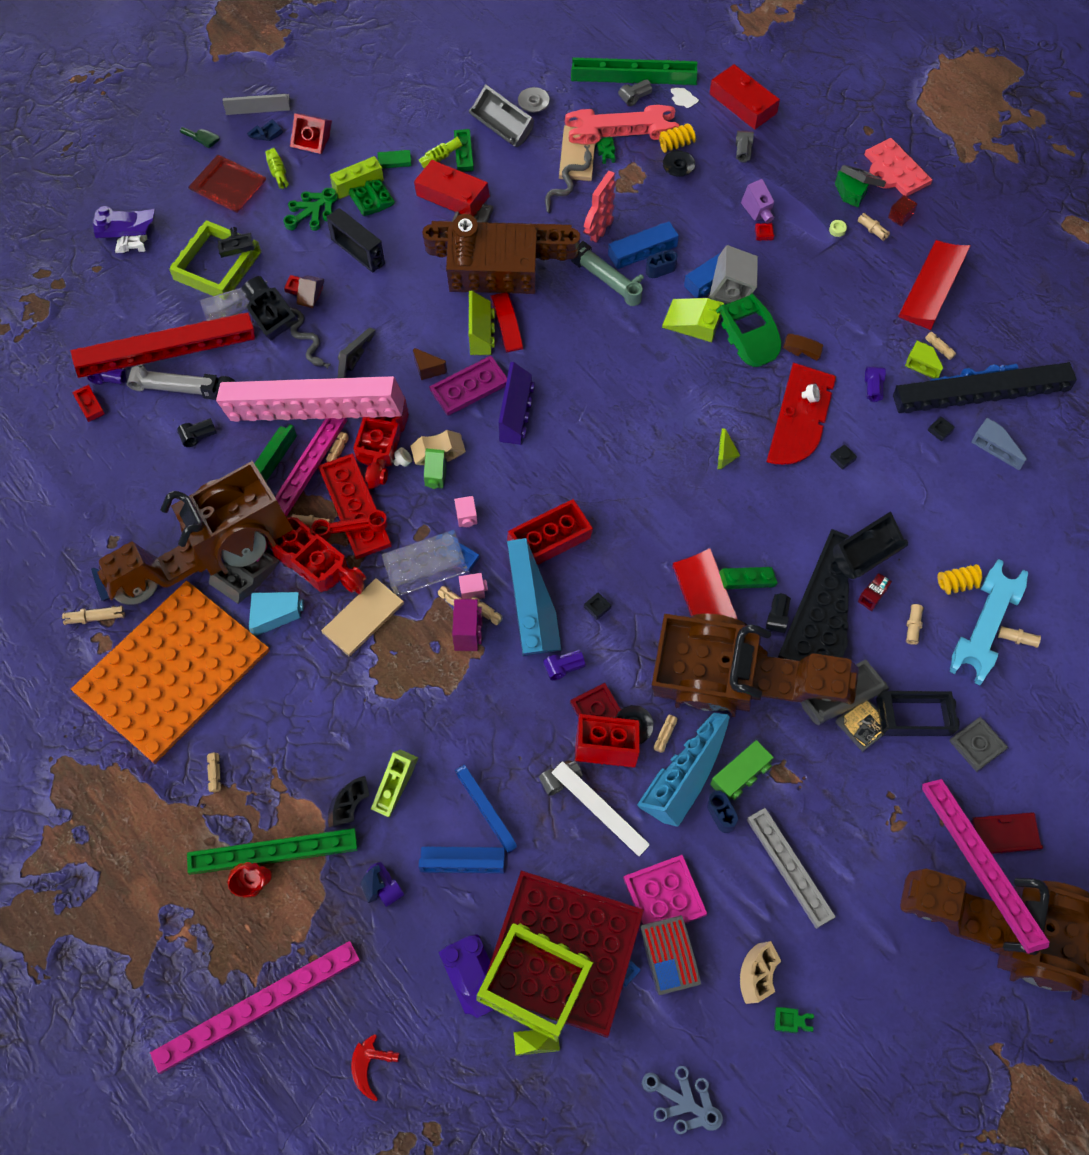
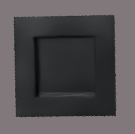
[928,416,955,442]
[830,444,857,470]
[584,593,611,620]

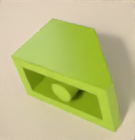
[905,341,943,379]

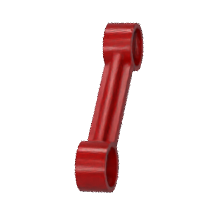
[311,510,388,540]

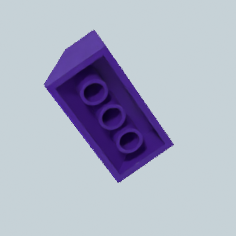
[498,362,535,445]

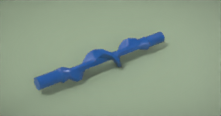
[930,364,1018,381]

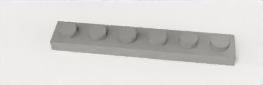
[747,808,835,929]

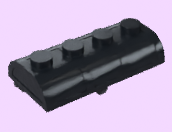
[833,512,908,579]

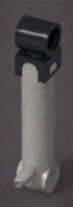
[127,365,235,400]

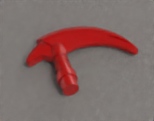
[351,1034,400,1102]

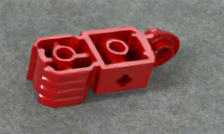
[353,399,409,489]
[269,517,366,594]

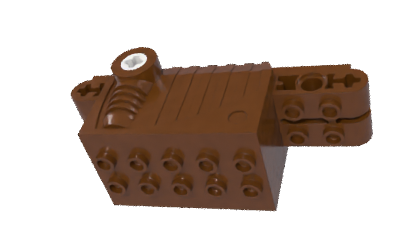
[422,214,580,294]

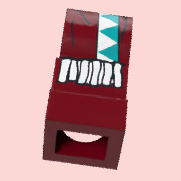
[858,573,892,611]

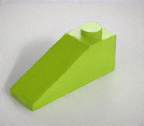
[371,749,418,817]

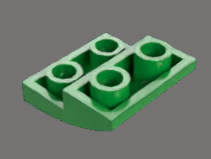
[349,179,395,216]

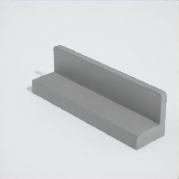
[223,94,290,115]

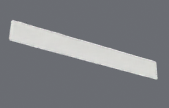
[552,762,649,856]

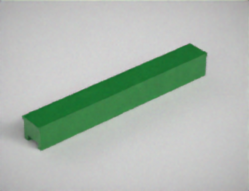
[571,57,698,85]

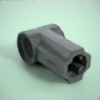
[618,79,652,106]
[736,131,754,163]
[539,761,583,796]

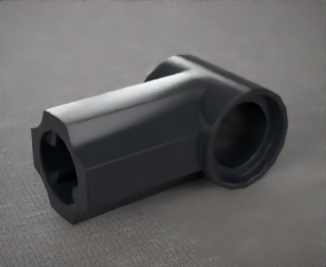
[177,418,217,447]
[766,593,791,634]

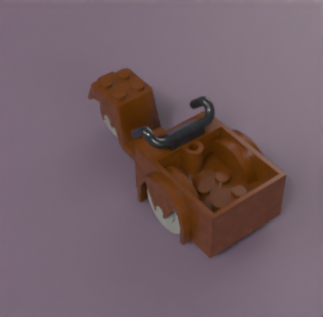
[97,461,293,605]
[652,614,859,717]
[900,868,1089,1001]

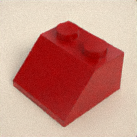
[290,113,332,154]

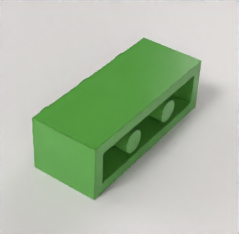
[710,740,774,801]

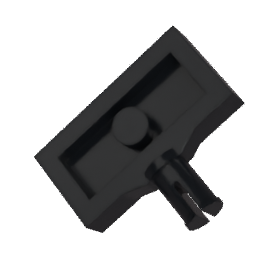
[218,227,255,258]

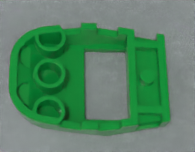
[716,293,781,367]

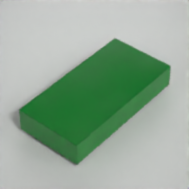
[377,150,411,169]

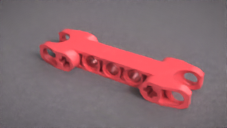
[565,105,679,145]

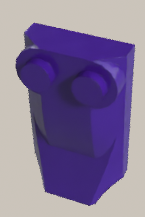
[93,206,155,238]
[438,934,494,1018]

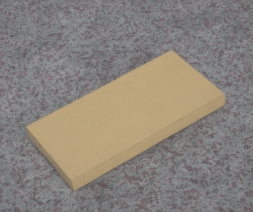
[559,125,595,181]
[321,579,404,657]

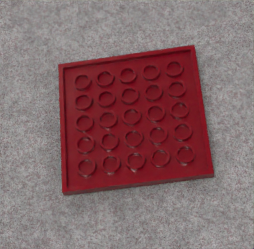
[486,870,644,1038]

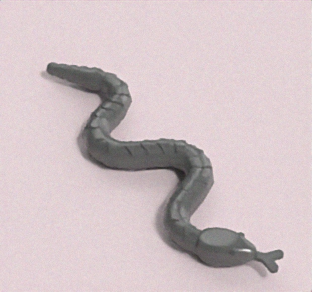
[545,145,592,213]
[290,307,331,369]

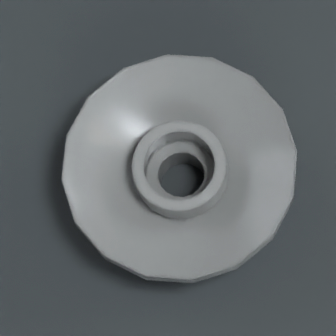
[518,87,550,112]

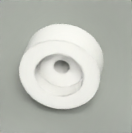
[802,384,820,403]
[393,447,412,467]

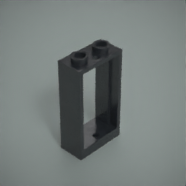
[327,208,385,273]
[876,691,960,736]

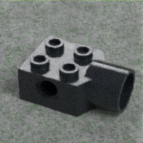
[241,276,299,341]

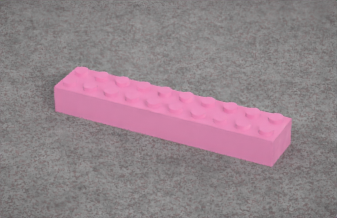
[216,376,405,422]

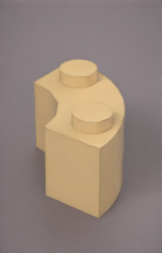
[410,430,466,465]
[740,941,781,1004]

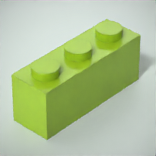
[330,156,384,199]

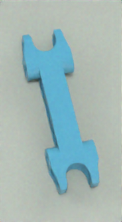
[949,559,1028,685]

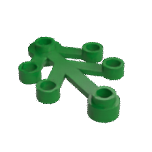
[283,188,338,231]

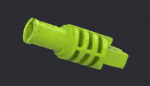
[419,136,463,168]
[265,148,289,189]

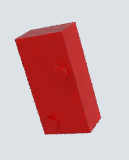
[710,64,780,130]
[414,160,490,217]
[507,499,593,565]

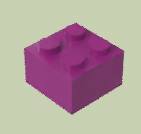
[452,599,483,651]

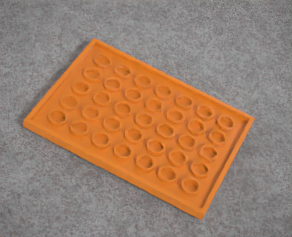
[71,580,270,764]

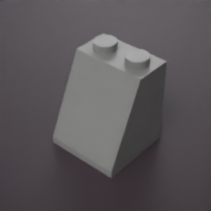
[709,245,758,304]

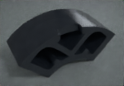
[328,776,369,828]

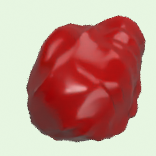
[227,862,272,898]

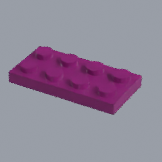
[429,356,507,416]

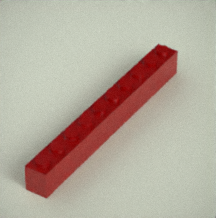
[70,312,255,378]

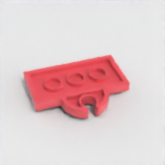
[864,138,932,197]
[583,171,616,242]

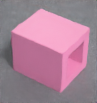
[454,496,477,527]
[459,573,488,599]

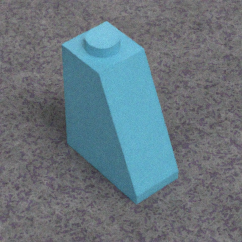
[249,592,304,636]

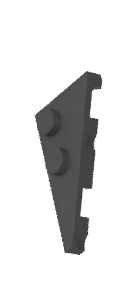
[337,327,375,378]

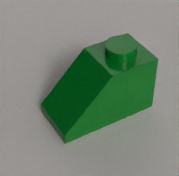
[835,170,869,207]

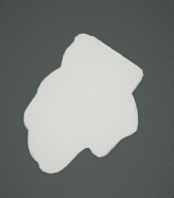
[671,88,699,108]

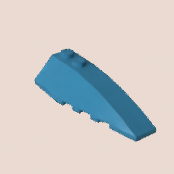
[507,538,561,656]
[637,713,730,827]

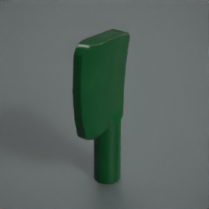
[180,127,219,148]

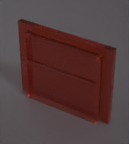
[188,155,266,212]

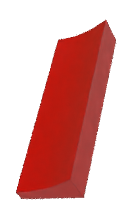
[898,240,971,330]
[672,548,737,619]

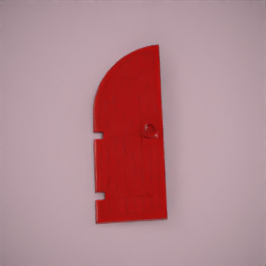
[766,362,836,465]

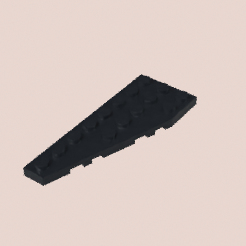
[778,529,849,661]

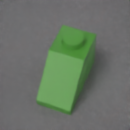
[424,448,447,489]

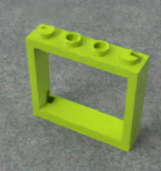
[169,220,261,301]
[476,923,593,1041]

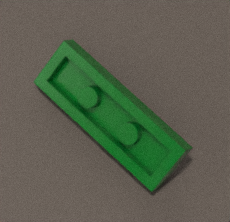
[454,129,474,172]
[719,567,778,589]

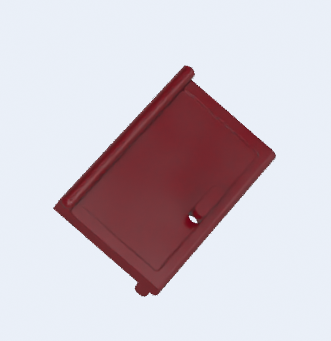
[971,812,1043,854]

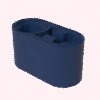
[645,250,678,278]
[707,791,738,833]

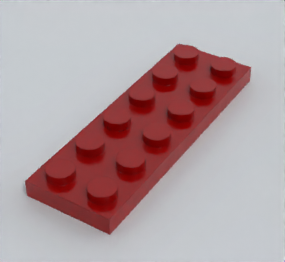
[318,453,392,560]

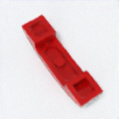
[490,292,523,353]

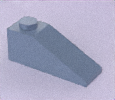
[971,418,1027,470]

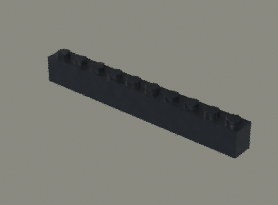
[893,362,1077,413]

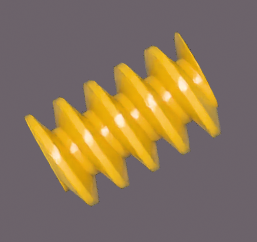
[659,123,696,153]
[937,564,982,595]

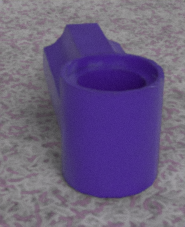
[865,367,886,402]
[87,368,126,384]
[543,650,586,681]
[366,862,404,907]

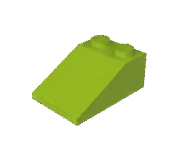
[662,298,724,342]

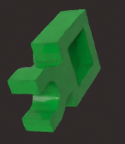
[596,137,615,164]
[774,1007,814,1033]

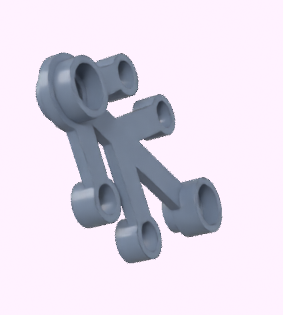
[642,1066,723,1135]

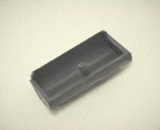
[469,84,534,147]
[800,660,889,725]

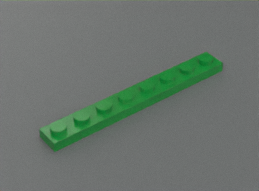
[187,828,358,875]

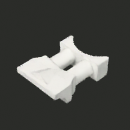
[115,235,148,253]

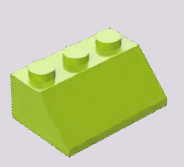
[469,291,495,355]

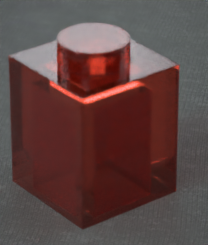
[888,195,917,226]

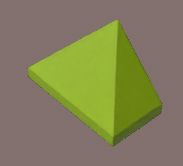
[717,428,740,469]
[514,1030,560,1056]

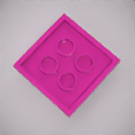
[623,855,707,925]

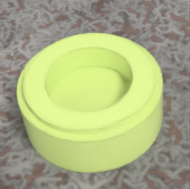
[829,220,847,237]

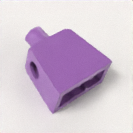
[741,179,774,223]

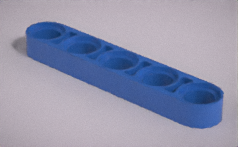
[455,765,517,853]

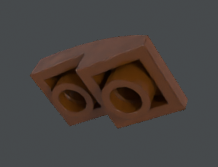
[783,334,823,361]

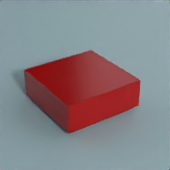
[755,223,774,241]

